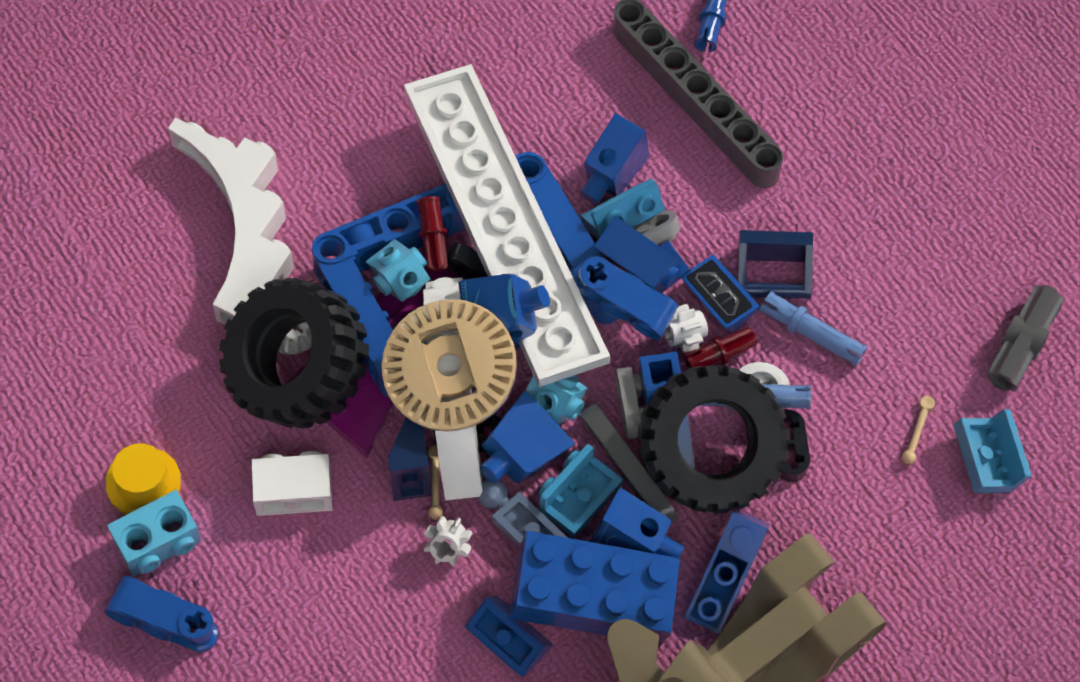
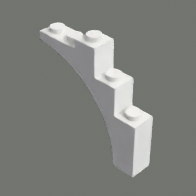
[168,118,294,325]

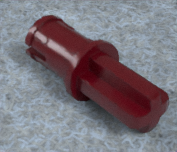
[416,196,448,272]
[683,327,758,368]

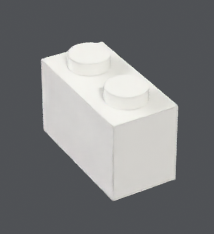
[252,451,333,516]

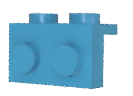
[580,179,665,239]
[953,409,1031,493]
[538,444,623,539]

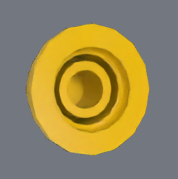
[106,443,181,515]

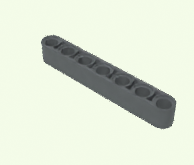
[613,0,783,188]

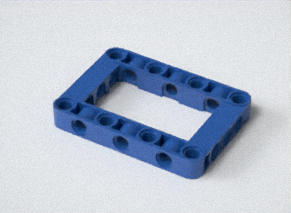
[312,152,604,398]

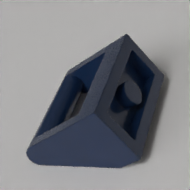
[737,230,813,299]
[388,418,431,501]

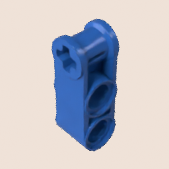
[571,256,679,340]
[104,576,218,652]

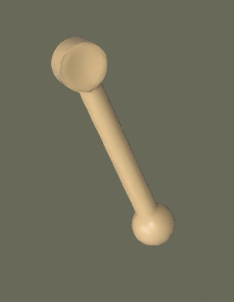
[901,396,935,465]
[428,445,443,520]

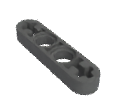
[579,403,679,524]

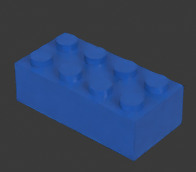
[509,531,680,645]

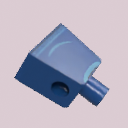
[458,274,550,344]
[590,488,685,558]

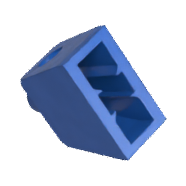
[580,113,650,204]
[480,391,575,484]

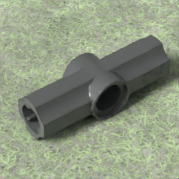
[986,285,1064,392]

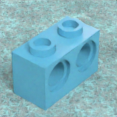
[107,489,201,577]

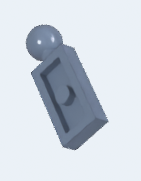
[478,480,568,548]

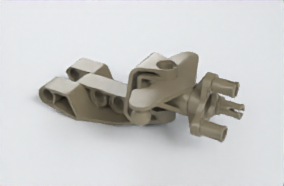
[607,533,887,682]

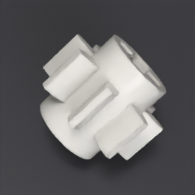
[664,304,708,353]
[424,516,472,566]

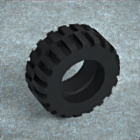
[219,278,369,429]
[638,365,790,513]

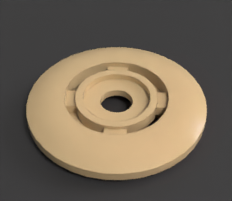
[382,299,517,432]

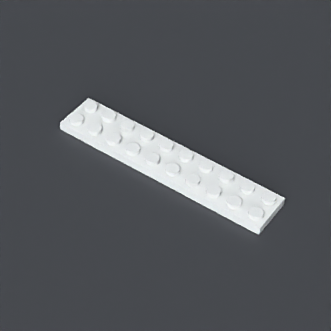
[404,64,610,387]

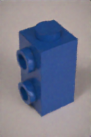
[594,216,681,292]

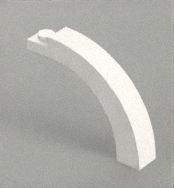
[423,277,483,501]

